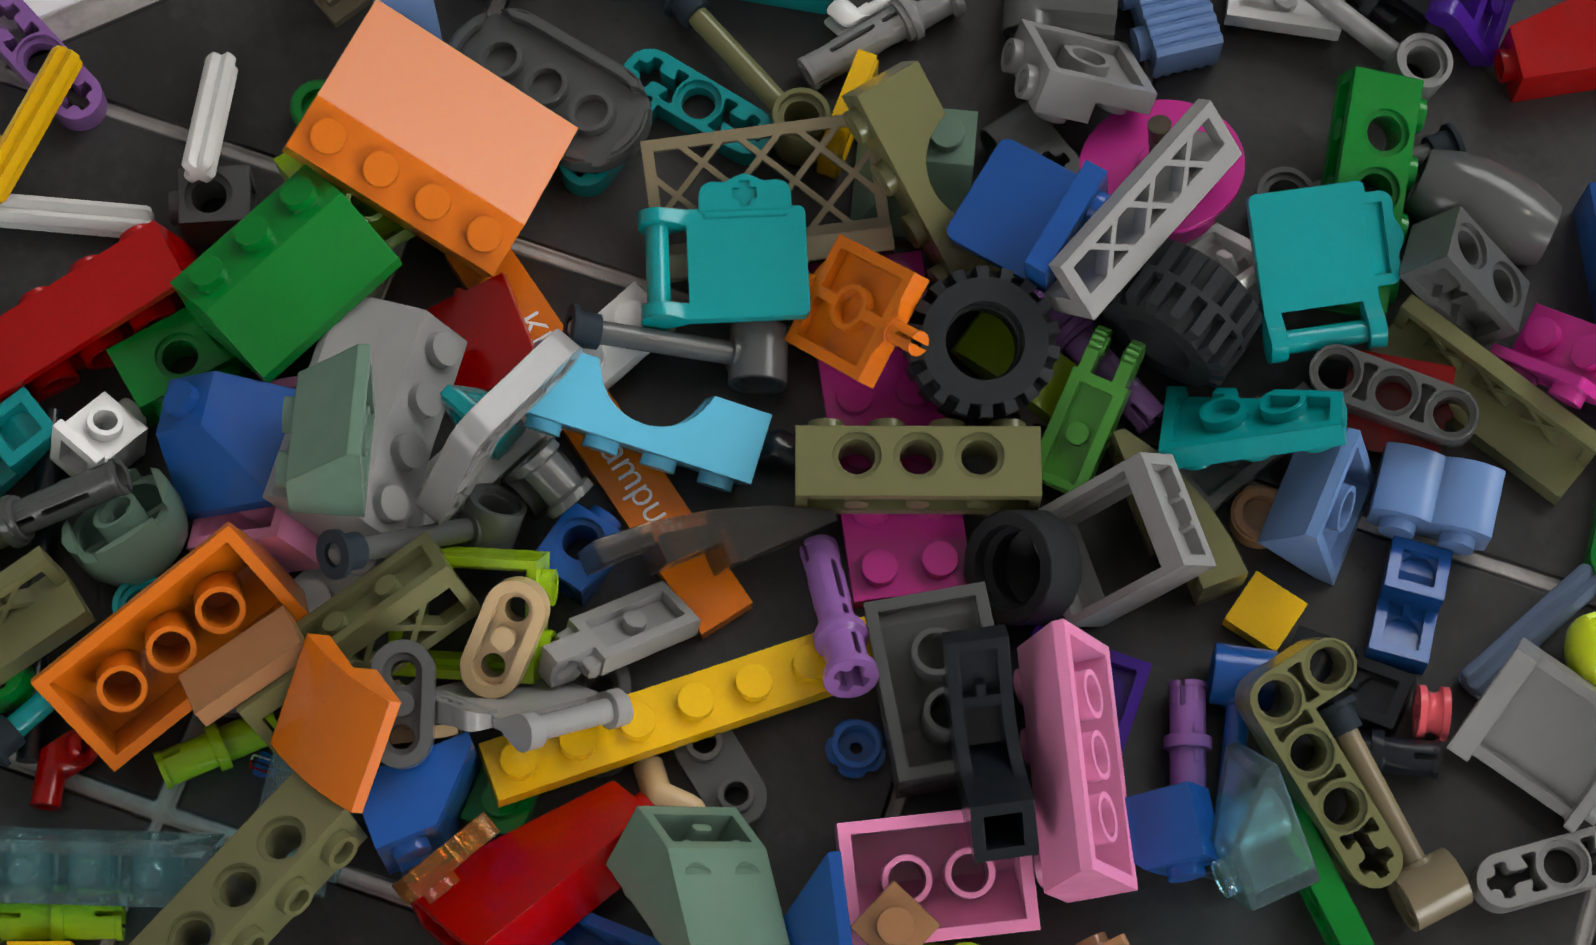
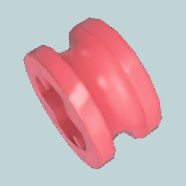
[1411,684,1452,742]

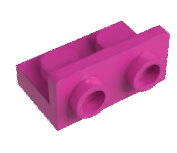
[1489,303,1596,409]

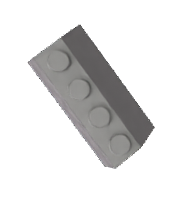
[262,296,468,536]

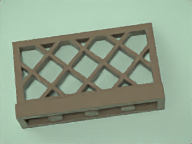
[640,114,895,283]

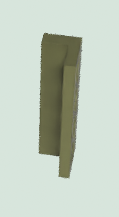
[1370,294,1596,505]
[236,531,482,756]
[0,546,96,686]

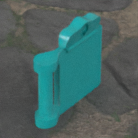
[637,173,810,330]
[1245,181,1404,364]

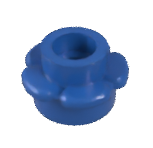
[825,719,886,779]

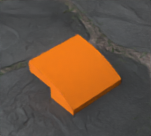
[270,633,401,813]

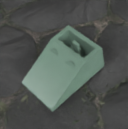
[606,806,790,945]

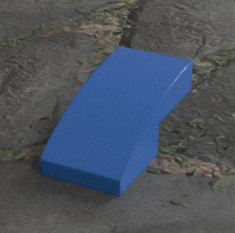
[1364,535,1453,676]

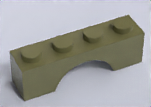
[842,61,1015,286]

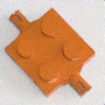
[784,234,930,389]

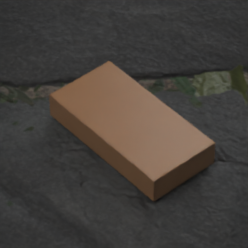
[178,605,305,726]

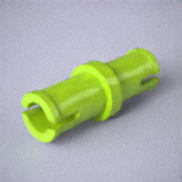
[153,712,277,790]
[0,896,126,943]

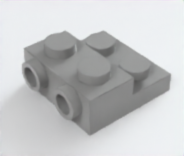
[1001,19,1158,124]

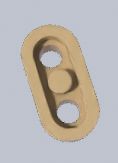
[460,576,550,699]

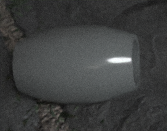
[1404,149,1563,266]

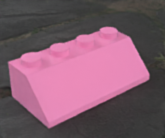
[1013,618,1138,903]

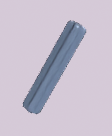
[1458,563,1596,699]

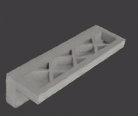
[1044,98,1242,320]

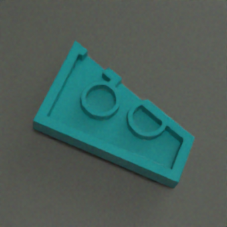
[1158,386,1347,470]

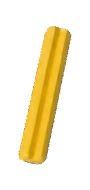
[0,45,83,204]

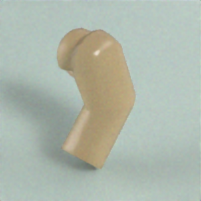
[633,756,706,807]

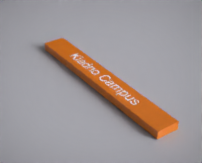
[445,248,753,640]

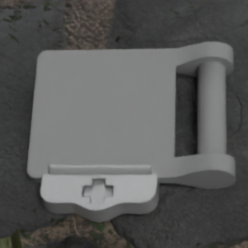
[435,678,634,753]

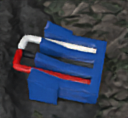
[248,750,282,780]

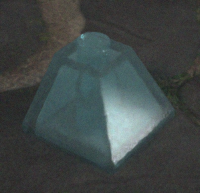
[1211,741,1321,911]

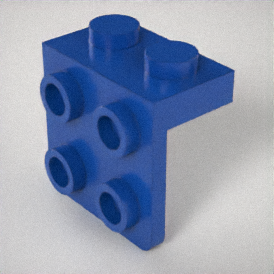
[947,139,1111,293]

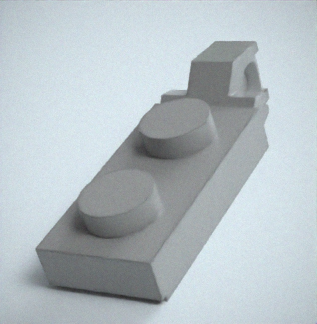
[536,580,701,688]

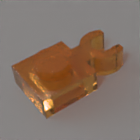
[392,812,500,906]

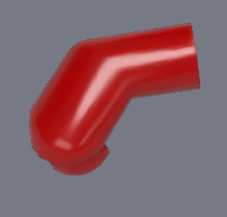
[30,729,98,812]

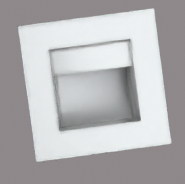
[50,391,148,477]

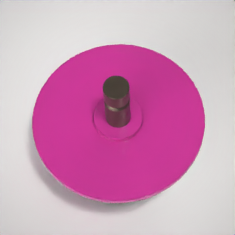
[1079,100,1245,244]

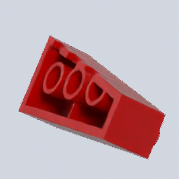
[0,220,201,404]

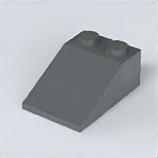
[863,581,994,799]

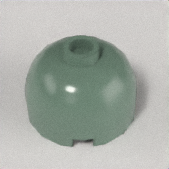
[61,467,189,587]

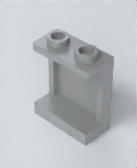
[1446,637,1596,834]

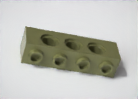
[795,418,1042,514]
[129,771,368,945]

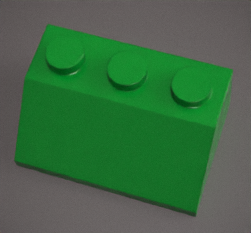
[170,164,403,383]

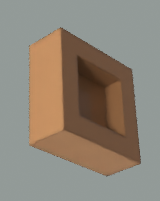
[850,880,941,945]

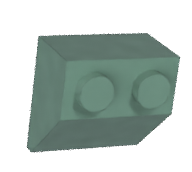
[275,344,376,517]

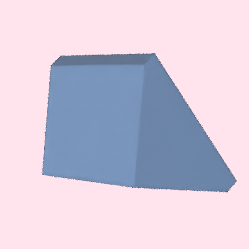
[1257,427,1375,586]

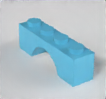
[524,339,772,493]

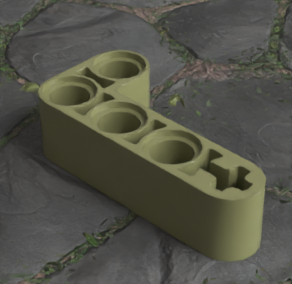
[1235,637,1403,888]

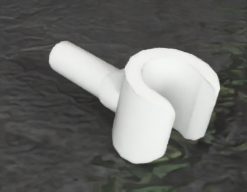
[824,0,890,36]

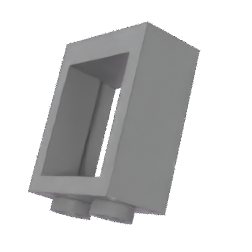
[1033,452,1217,627]

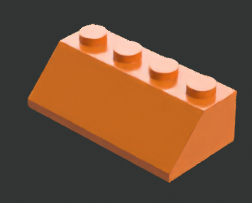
[31,522,309,772]

